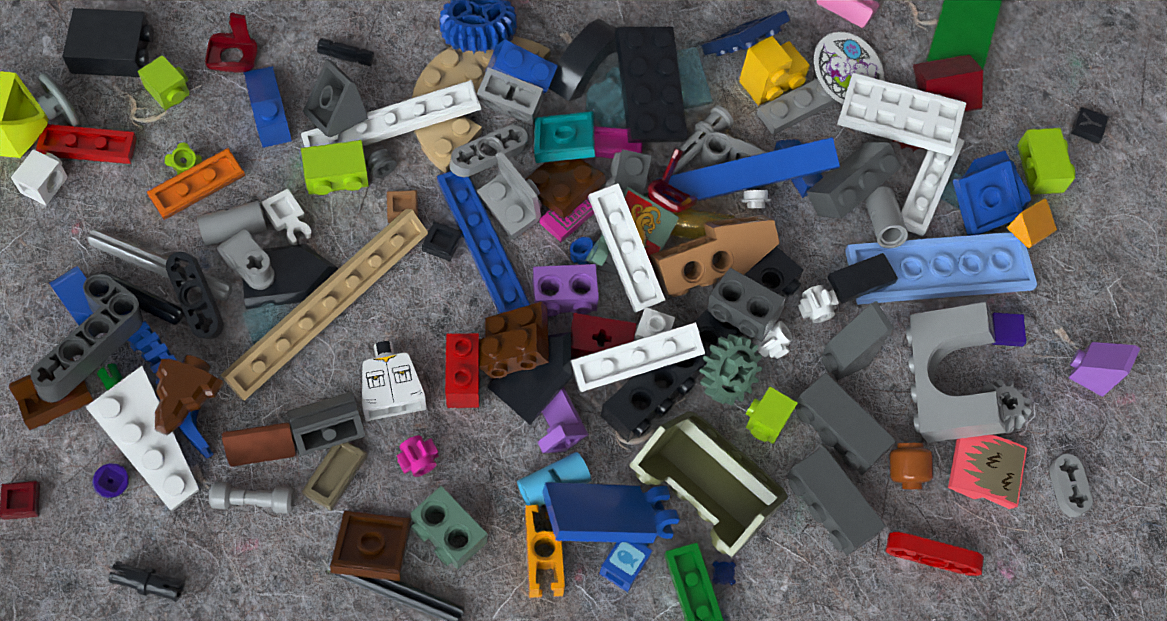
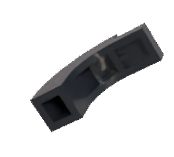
[549,19,617,102]

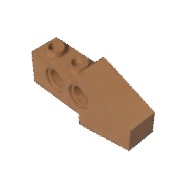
[650,215,780,297]

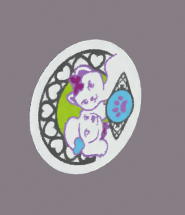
[814,32,884,104]

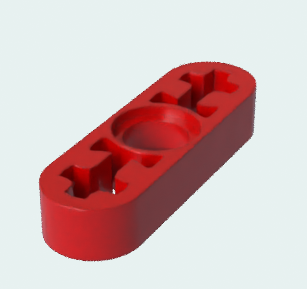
[886,532,984,576]

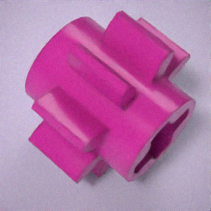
[396,435,439,477]

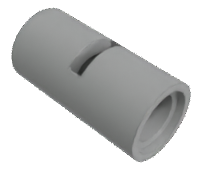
[865,186,908,248]
[197,200,267,246]

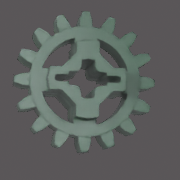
[700,334,762,405]

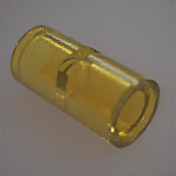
[670,208,735,239]

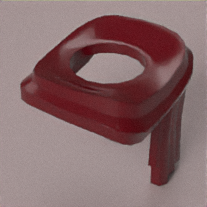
[205,12,258,73]
[647,148,698,212]

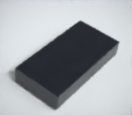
[827,253,898,304]

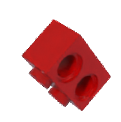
[445,333,479,408]

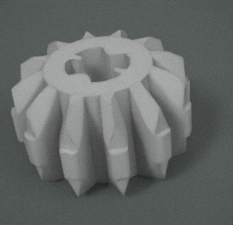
[979,378,1032,435]

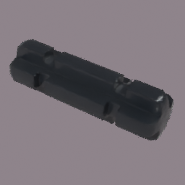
[317,38,374,66]

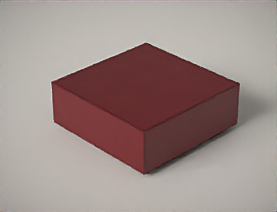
[0,481,40,520]

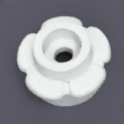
[741,190,771,208]

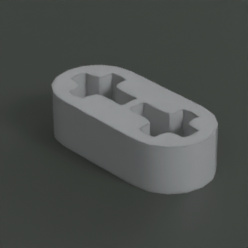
[1049,454,1093,517]

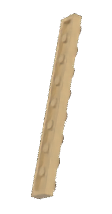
[220,208,428,401]

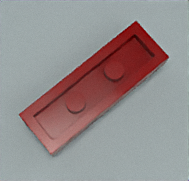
[36,124,137,164]

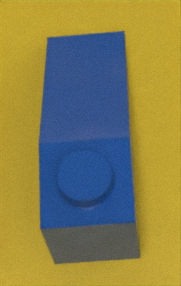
[244,66,292,148]

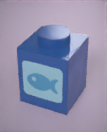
[599,542,652,592]

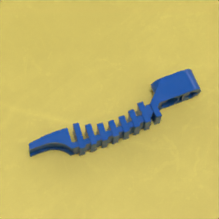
[49,266,214,459]

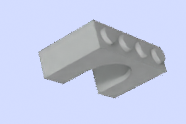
[906,302,1006,443]

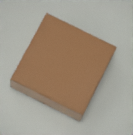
[387,190,418,223]

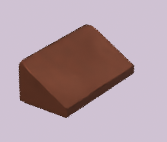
[221,422,296,467]

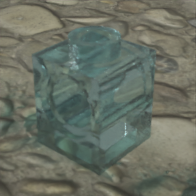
[585,77,625,128]

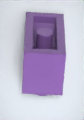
[1069,342,1141,397]

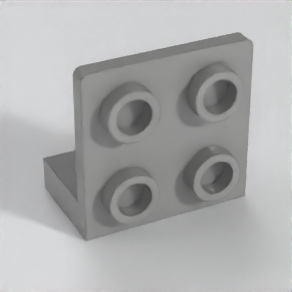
[477,151,542,240]

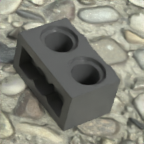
[708,268,785,342]

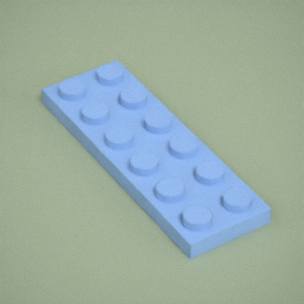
[845,232,1037,305]

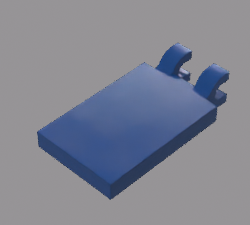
[542,482,679,543]

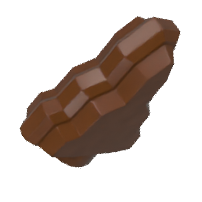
[155,355,224,435]

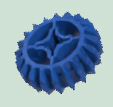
[439,0,517,54]

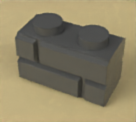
[287,392,365,456]

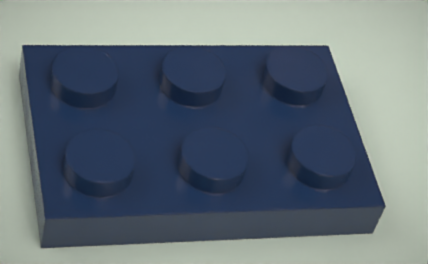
[700,10,791,57]

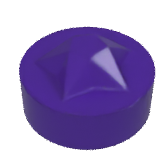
[92,463,129,498]

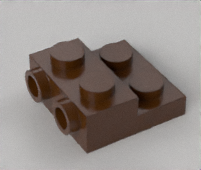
[479,301,549,379]

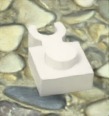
[261,188,311,245]

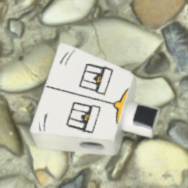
[362,341,427,421]

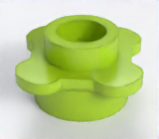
[164,142,202,175]

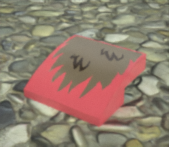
[948,435,1027,509]

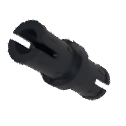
[109,561,185,602]

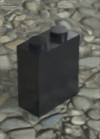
[62,8,154,77]

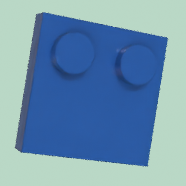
[952,160,1023,236]

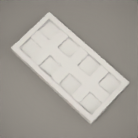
[837,73,966,156]

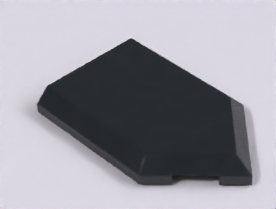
[242,244,338,309]
[486,332,573,425]

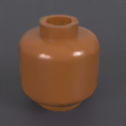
[889,443,933,490]

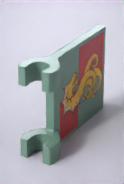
[585,187,679,268]

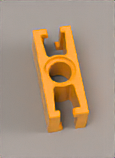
[525,505,565,598]

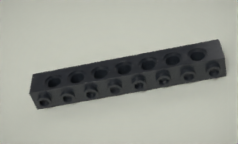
[600,246,804,442]

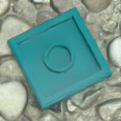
[534,111,595,163]

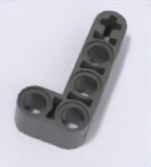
[30,274,143,402]

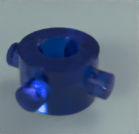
[712,560,736,586]

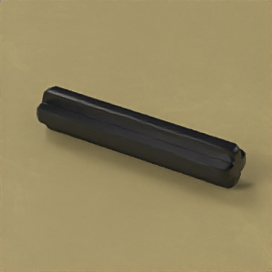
[100,271,184,325]

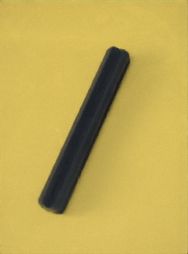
[335,574,465,621]

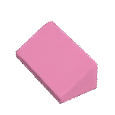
[817,0,880,28]

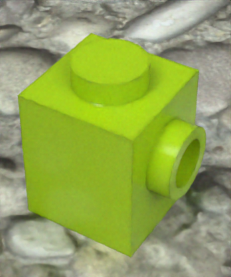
[138,55,190,111]
[745,386,798,444]

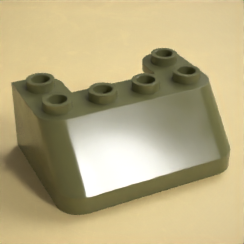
[629,411,788,558]

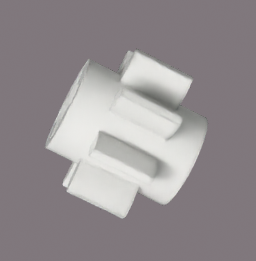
[798,285,839,323]
[753,321,793,359]

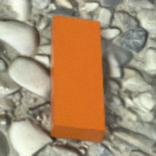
[147,148,245,220]

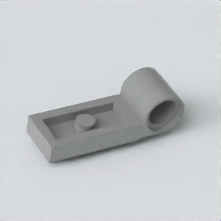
[701,132,784,187]

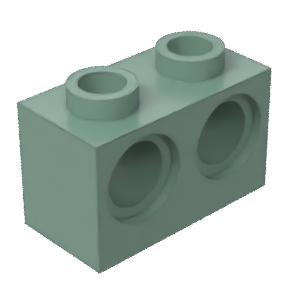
[411,486,488,570]

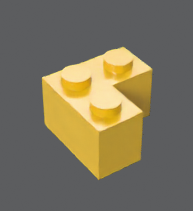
[739,36,810,106]

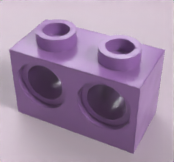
[532,264,599,316]

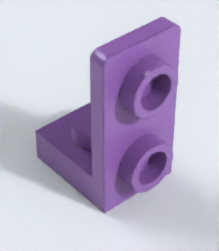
[537,387,588,453]

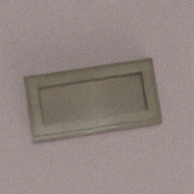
[302,442,368,511]

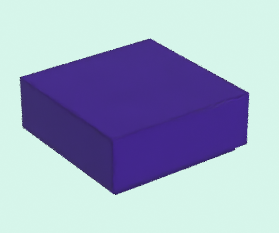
[992,312,1027,347]

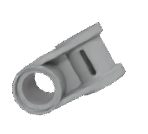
[217,229,275,290]

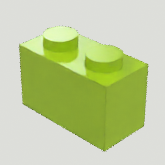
[1017,128,1076,195]
[301,140,369,195]

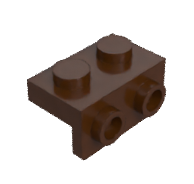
[9,357,94,431]

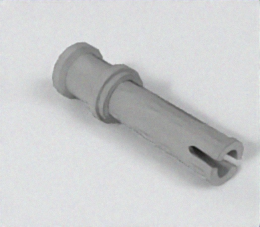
[659,105,734,175]

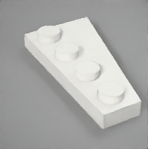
[86,366,200,512]

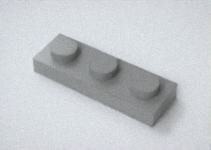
[757,78,837,135]

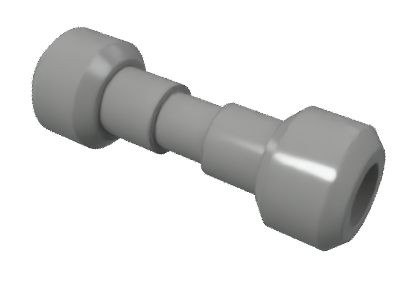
[209,481,295,514]

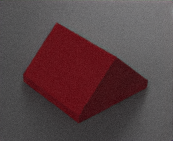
[913,55,983,112]

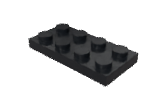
[615,27,688,143]

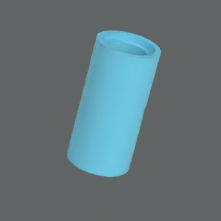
[517,452,591,507]

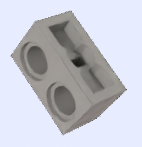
[477,67,544,125]

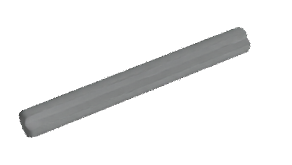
[87,229,232,301]

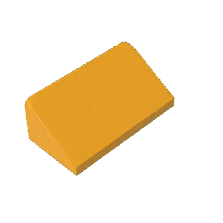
[1007,198,1057,248]

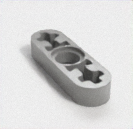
[449,125,528,177]

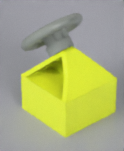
[0,71,80,158]

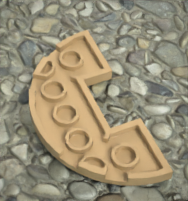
[412,36,551,173]

